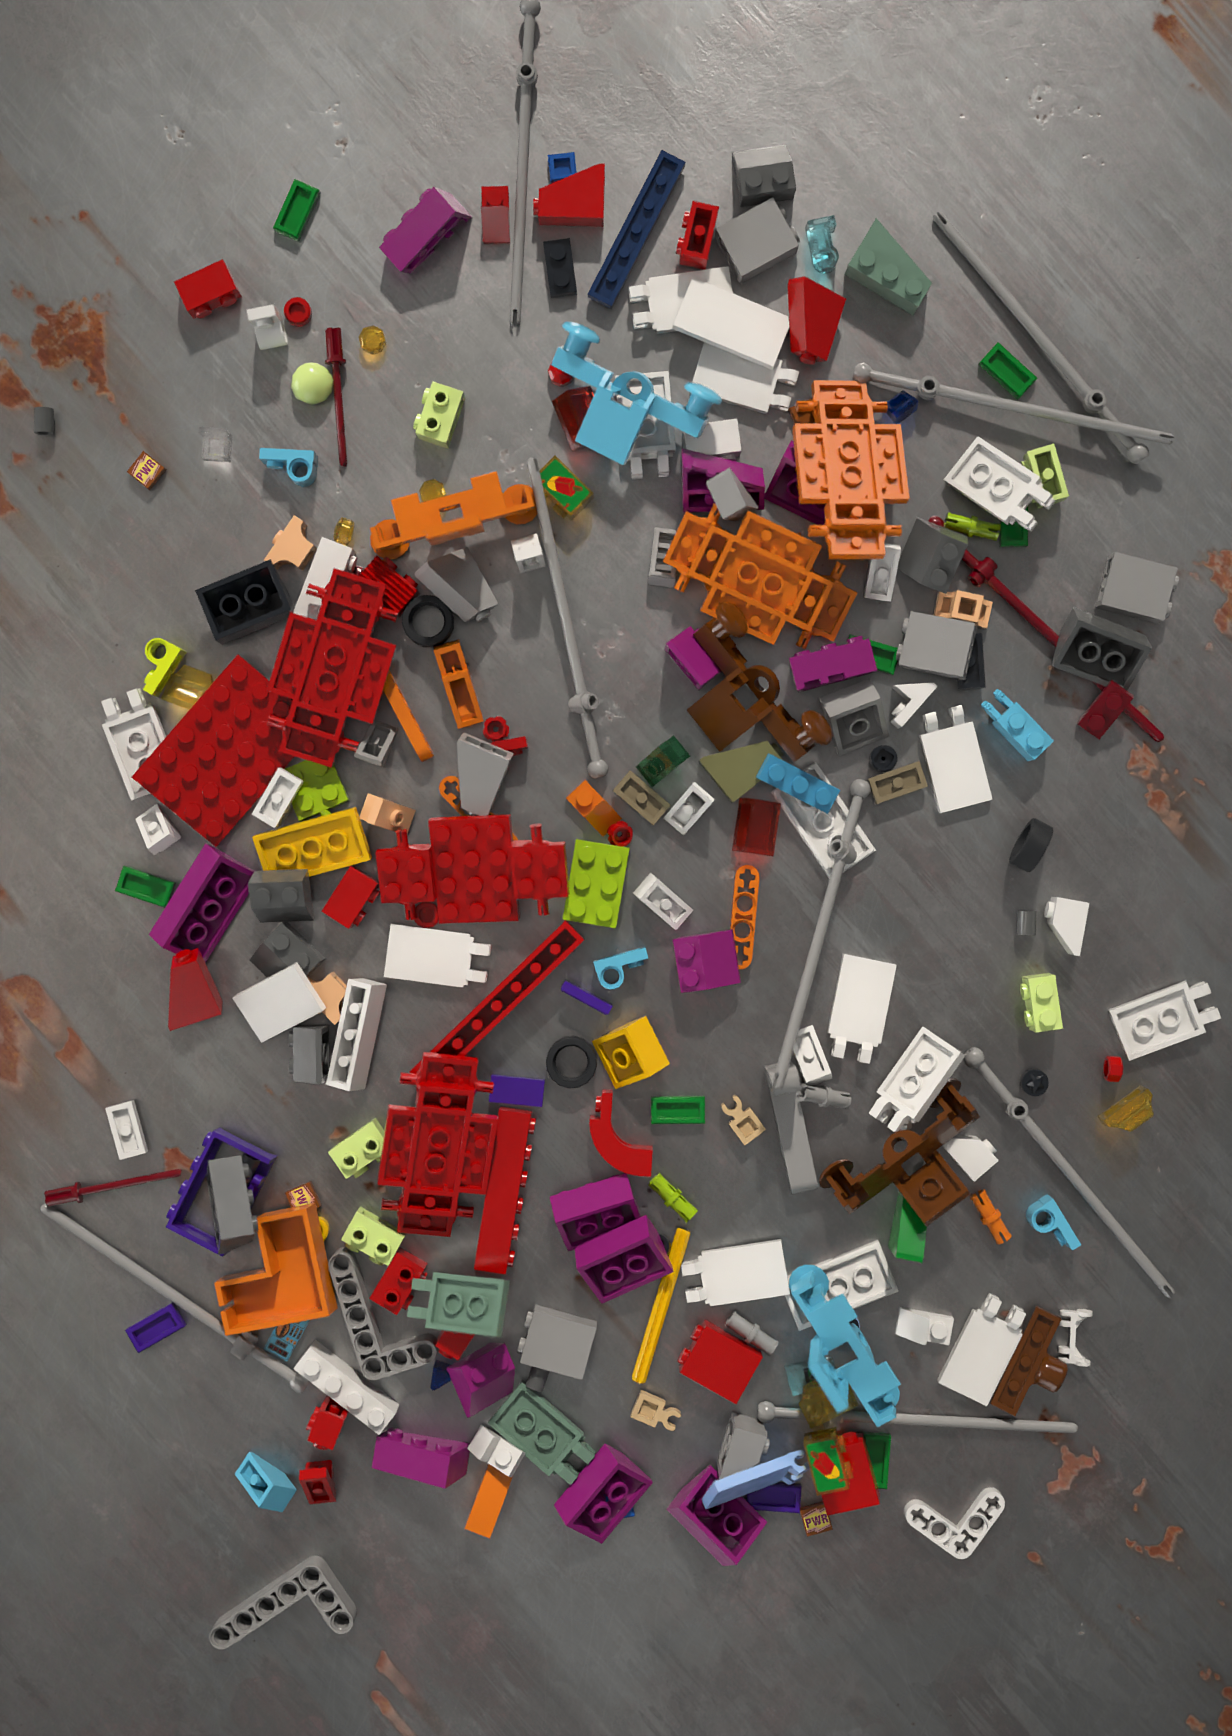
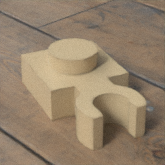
[721,1094,766,1145]
[630,1390,681,1431]

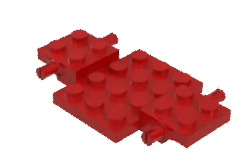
[267,568,399,768]
[375,814,570,924]
[377,1052,498,1237]

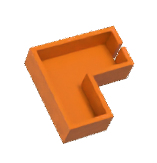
[214,1203,338,1336]

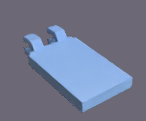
[701,1449,811,1509]

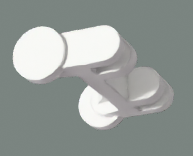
[1058,1309,1093,1367]

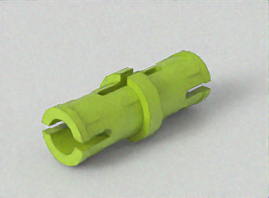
[944,512,1001,541]
[648,1172,698,1223]

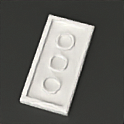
[672,277,789,370]
[771,762,876,879]
[785,1240,899,1331]

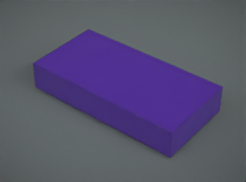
[561,979,613,1015]
[489,1074,545,1107]
[125,1302,187,1353]
[746,1482,802,1513]

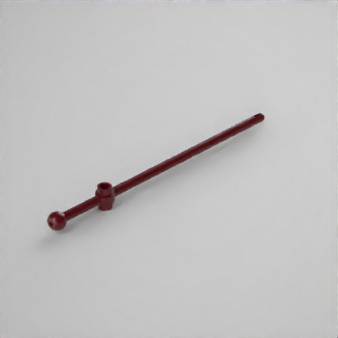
[928,516,1164,742]

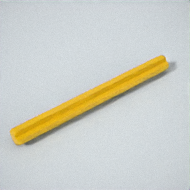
[632,1228,690,1384]

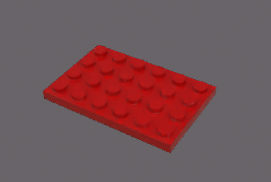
[131,654,295,847]

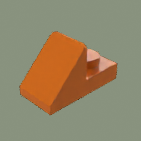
[566,780,622,837]

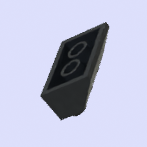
[195,559,295,645]

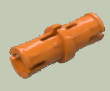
[970,1189,1012,1245]

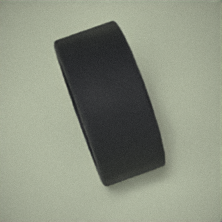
[402,595,454,648]
[1009,818,1053,872]
[546,1036,597,1088]

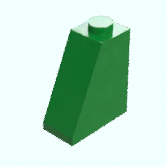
[888,1191,927,1263]

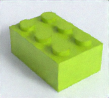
[563,839,630,928]

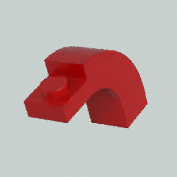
[589,1089,653,1177]

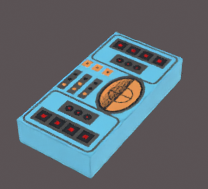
[264,1320,310,1361]

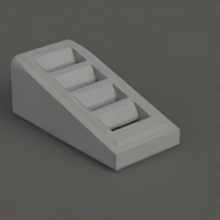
[648,527,677,588]

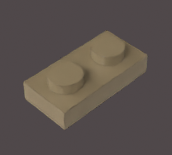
[867,761,928,804]
[613,770,671,826]

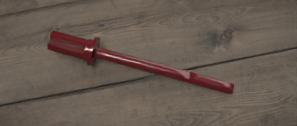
[325,327,347,467]
[44,1169,182,1207]

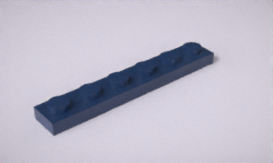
[587,150,686,310]

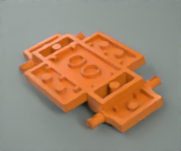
[792,380,910,559]
[663,503,858,649]

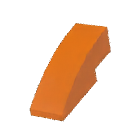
[434,639,484,729]
[465,1463,514,1538]

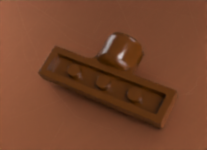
[990,1305,1068,1416]

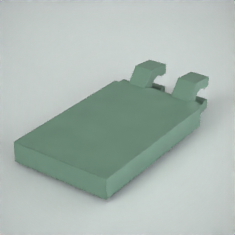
[407,1272,510,1338]
[488,1380,596,1485]

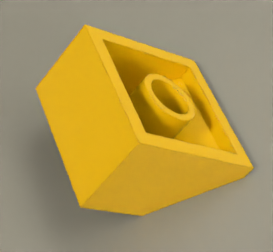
[592,1016,670,1089]

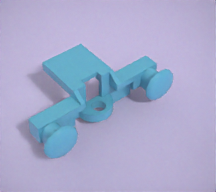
[551,322,722,465]
[789,1264,901,1427]

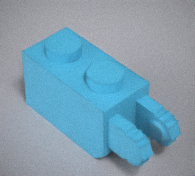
[981,689,1054,761]

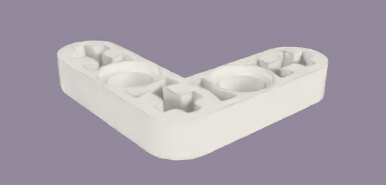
[904,1487,1005,1559]

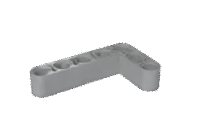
[764,1060,818,1194]
[328,1248,439,1381]
[209,1556,357,1650]

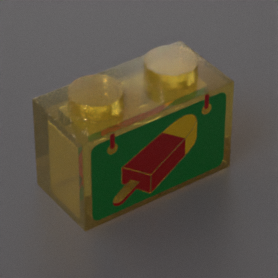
[540,455,594,521]
[803,1427,853,1496]

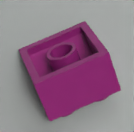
[665,626,722,691]
[673,929,741,993]
[447,1343,515,1418]

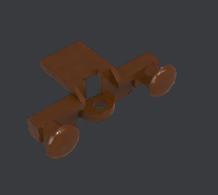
[687,603,833,762]
[819,1078,980,1227]

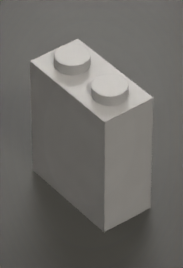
[714,197,800,284]
[1094,552,1179,624]
[896,611,978,680]
[517,1304,597,1380]

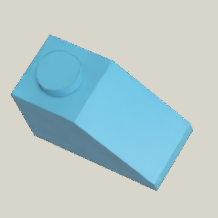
[235,1452,297,1512]

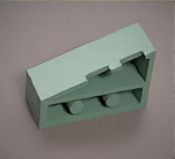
[844,218,932,316]

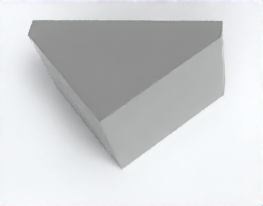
[706,468,759,521]
[355,720,398,768]

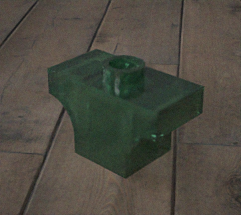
[636,735,690,787]

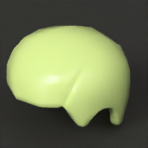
[291,362,333,405]

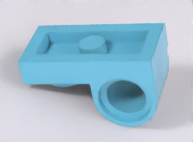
[259,448,318,487]
[593,947,648,990]
[1026,1194,1081,1251]

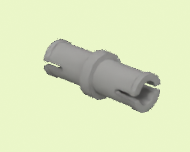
[797,1084,851,1109]
[725,1311,779,1356]

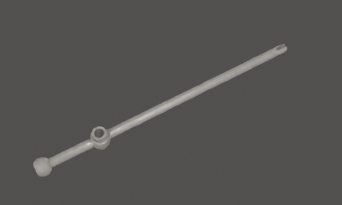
[510,0,541,326]
[933,212,1149,464]
[853,363,1174,444]
[527,457,608,778]
[772,779,871,1090]
[963,1047,1175,1298]
[40,1204,310,1393]
[757,1400,1078,1433]

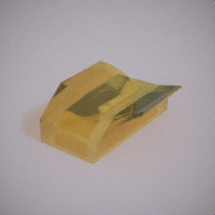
[161,665,213,710]
[1097,1085,1154,1132]
[798,1380,859,1429]

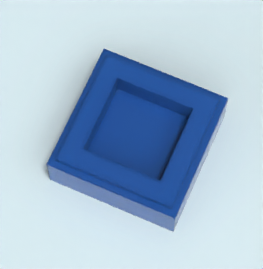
[548,152,577,184]

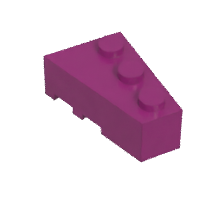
[379,187,472,274]
[682,448,765,513]
[789,636,877,693]
[372,1428,470,1489]

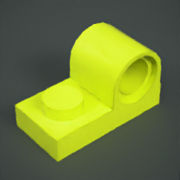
[143,638,187,697]

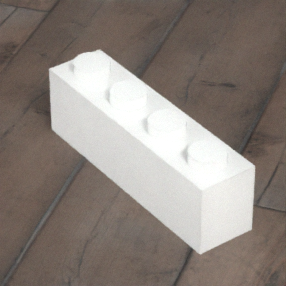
[293,537,358,620]
[326,978,387,1091]
[293,1339,399,1435]

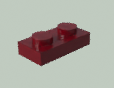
[1077,680,1134,740]

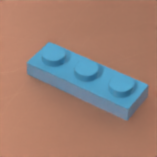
[756,753,840,814]

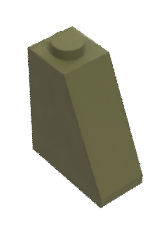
[698,741,784,803]

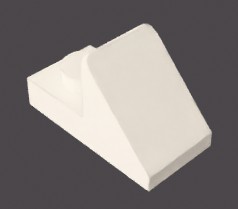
[890,683,937,729]
[664,782,715,835]
[136,804,181,855]
[895,1307,954,1345]
[467,1425,525,1477]

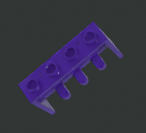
[166,1127,277,1257]

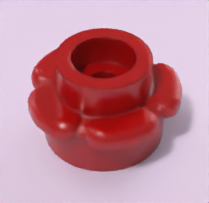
[483,716,509,742]
[607,821,633,847]

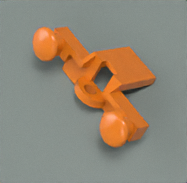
[370,471,538,559]

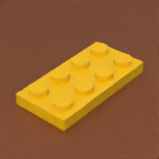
[252,807,372,877]

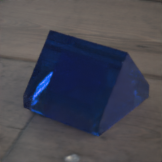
[887,390,918,424]
[430,1360,451,1391]

